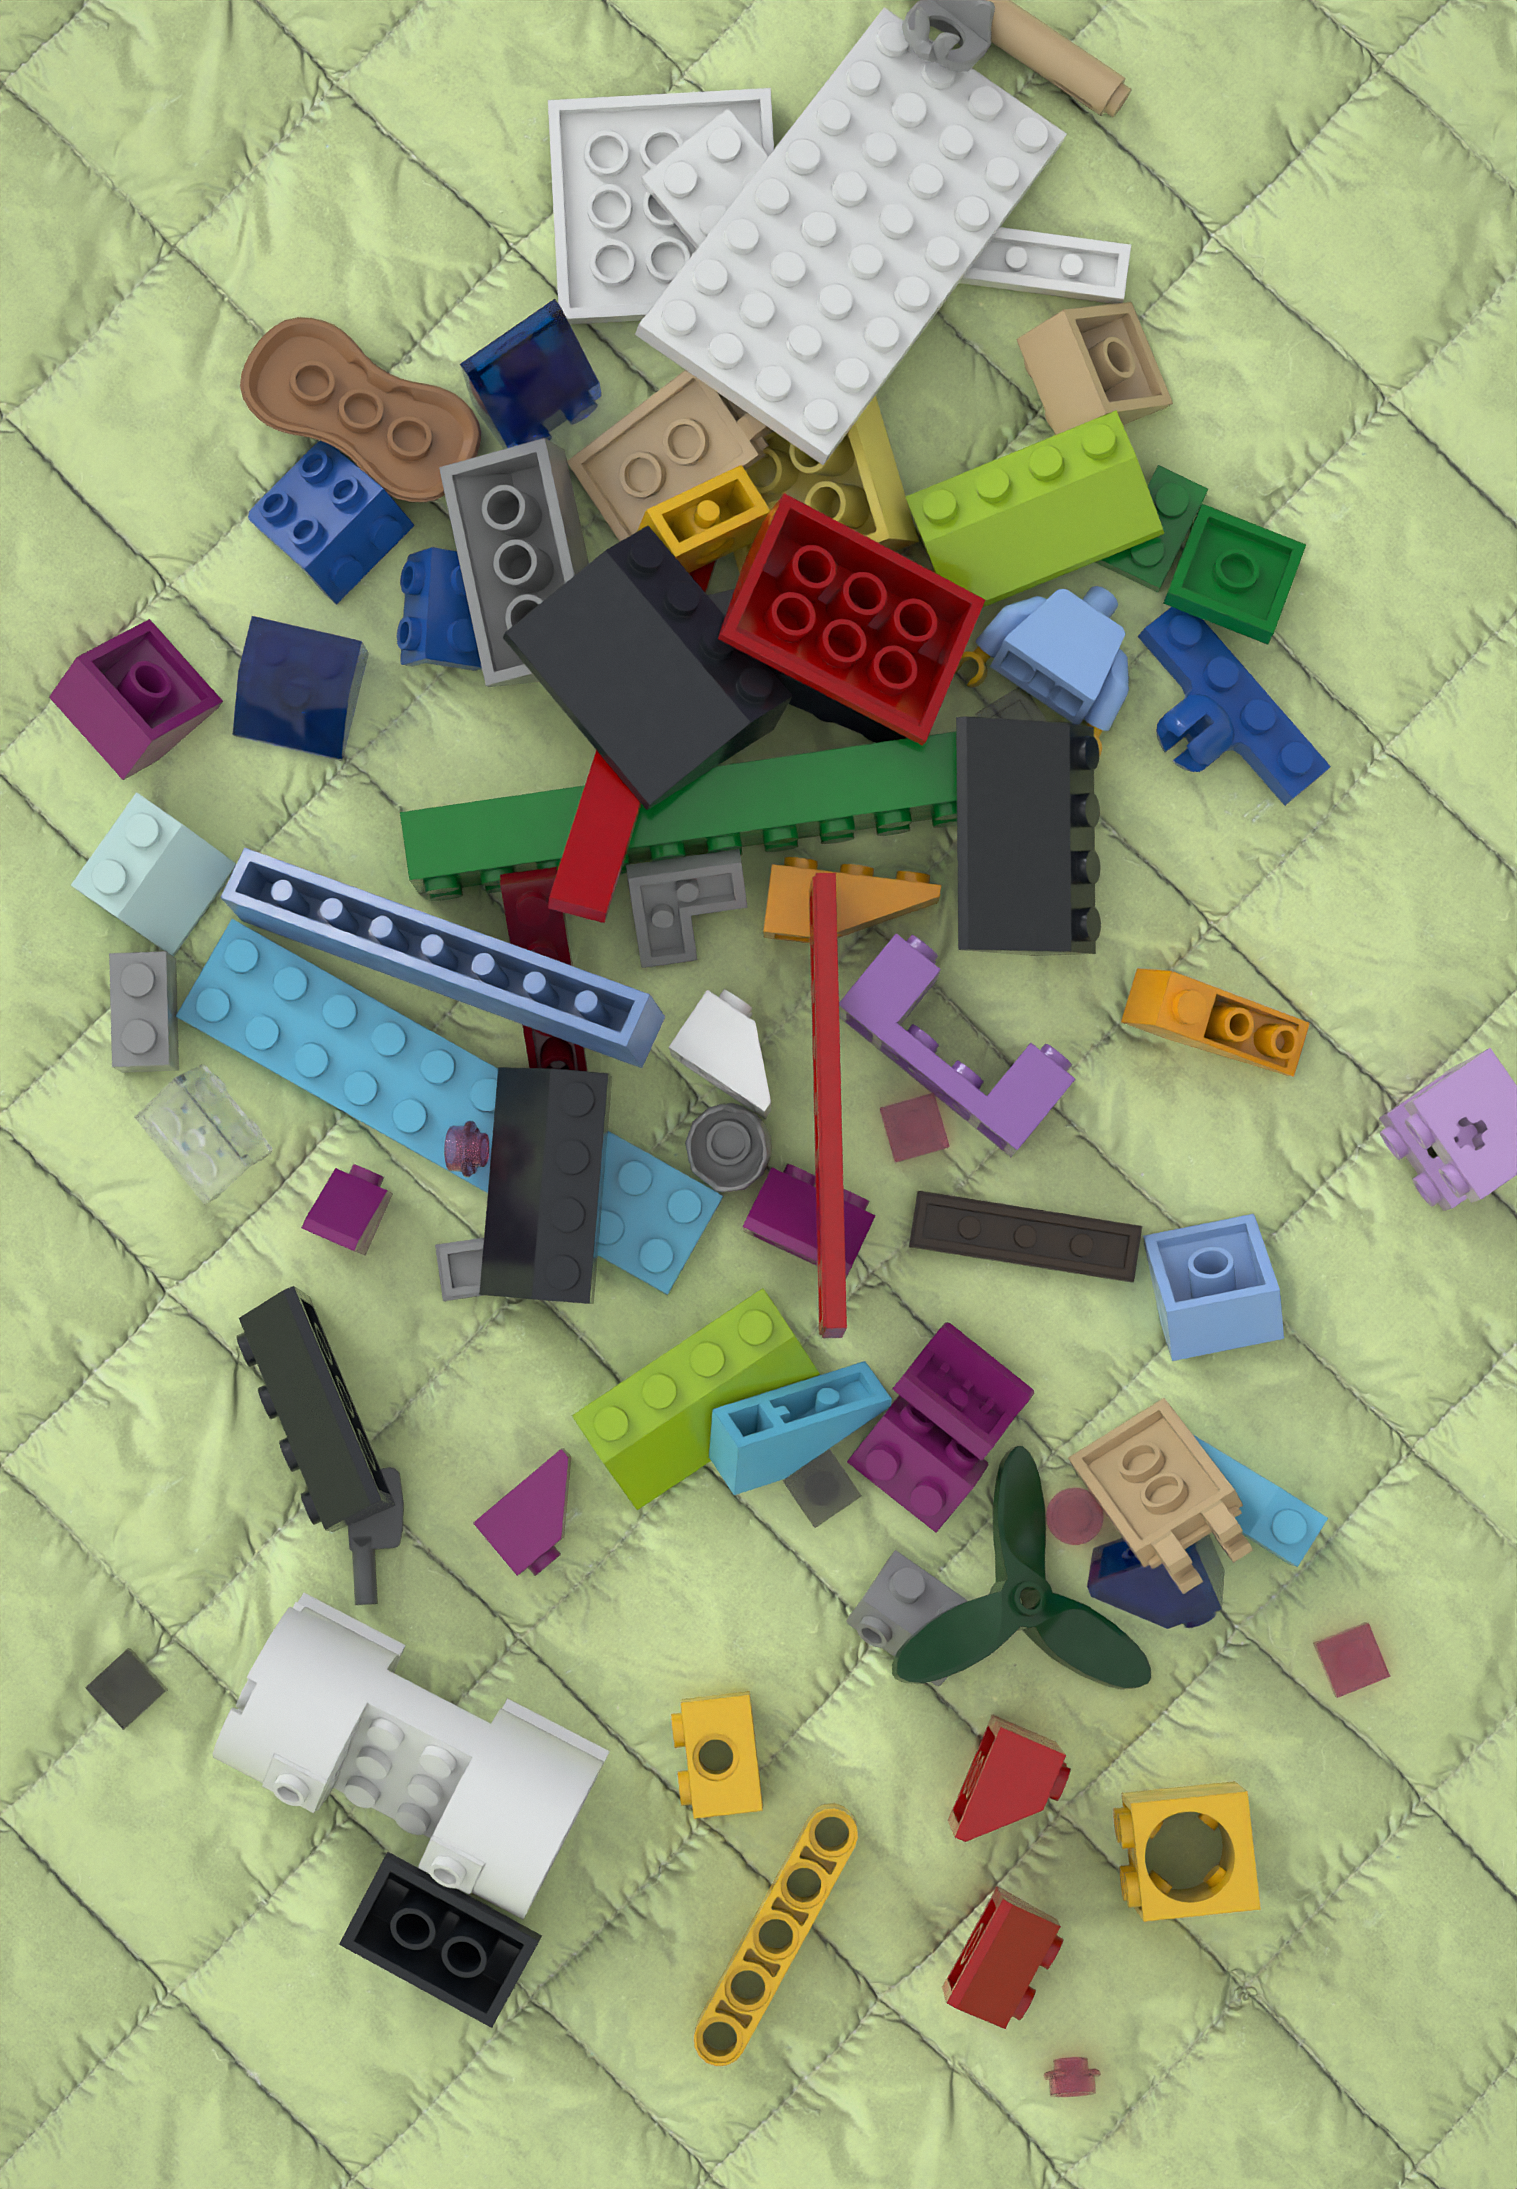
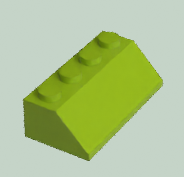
[905,410,1164,608]
[571,1288,820,1510]

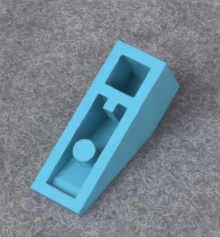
[709,1361,892,1495]
[1192,1434,1328,1567]

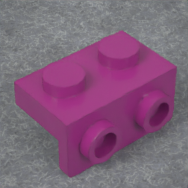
[892,1322,1034,1461]
[847,1395,989,1533]

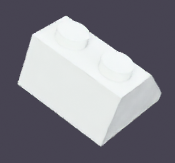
[669,989,771,1119]

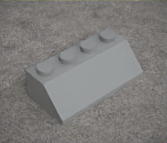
[439,438,589,687]

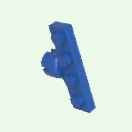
[1138,607,1331,806]

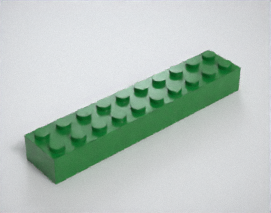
[400,731,957,901]

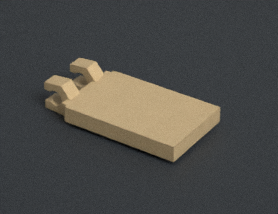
[567,370,774,541]
[1068,1398,1253,1594]

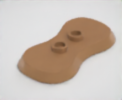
[240,317,481,502]

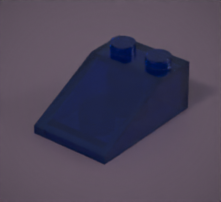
[460,299,602,449]

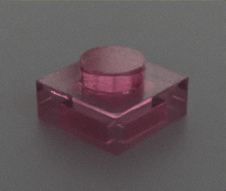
[879,1093,950,1163]
[1313,1622,1390,1698]

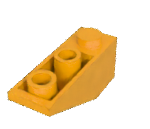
[763,857,941,944]
[1121,968,1310,1077]

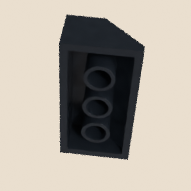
[479,1067,612,1304]
[236,1286,395,1532]

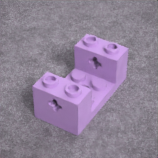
[1379,1048,1517,1211]

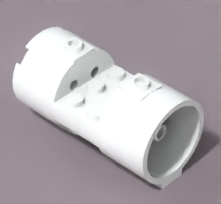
[213,1593,610,1919]

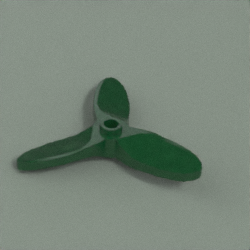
[892,1446,1151,1689]

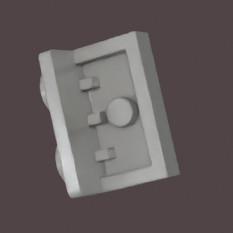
[846,1550,968,1686]

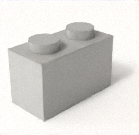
[109,951,179,1073]

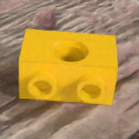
[637,465,770,573]
[671,1691,763,1819]

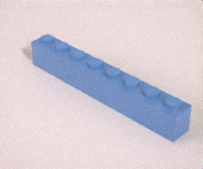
[221,847,665,1068]

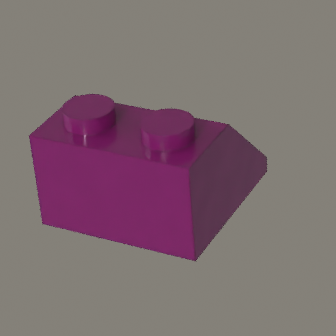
[49,619,223,780]
[743,1163,876,1279]

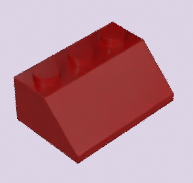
[948,1715,1071,1842]

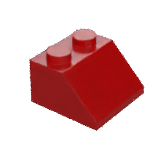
[942,1886,1064,2029]

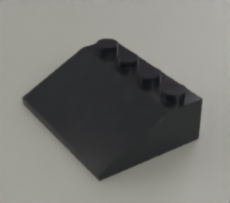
[503,525,793,810]
[956,716,1101,956]

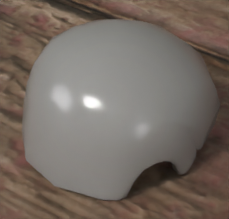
[685,1103,772,1193]

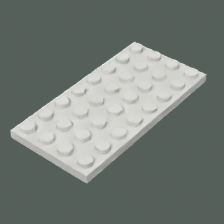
[635,7,1067,465]

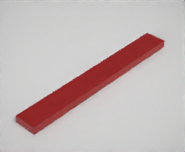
[548,560,717,923]
[809,873,847,1338]

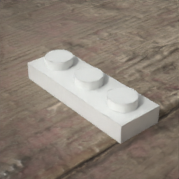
[959,227,1131,304]

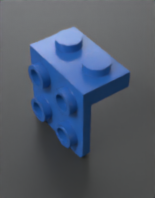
[248,441,415,605]

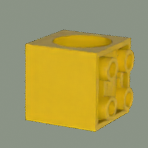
[1113,1781,1261,1922]

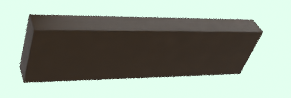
[909,1191,1142,1283]

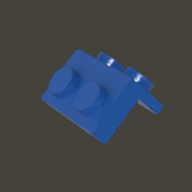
[397,547,482,671]

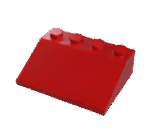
[718,493,985,745]

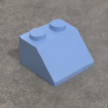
[1143,1214,1284,1361]

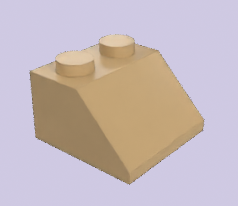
[1016,302,1173,435]

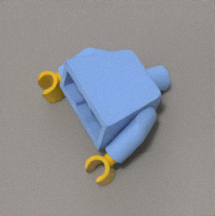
[955,586,1129,757]

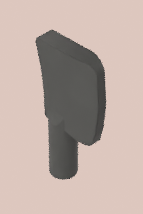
[348,1467,404,1605]

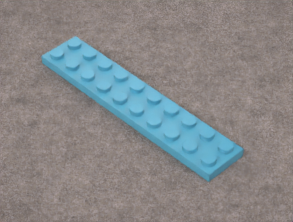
[176,919,724,1295]

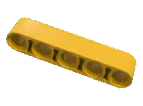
[694,1803,858,2066]

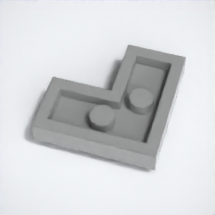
[626,849,747,968]

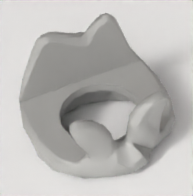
[902,0,995,72]

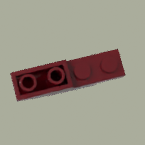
[500,867,588,1072]

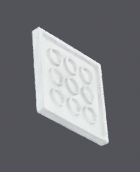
[548,88,774,325]

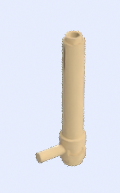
[987,0,1132,117]

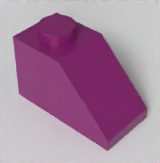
[301,1164,393,1256]
[473,1448,571,1576]

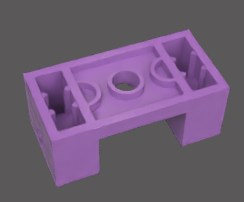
[839,933,1075,1157]

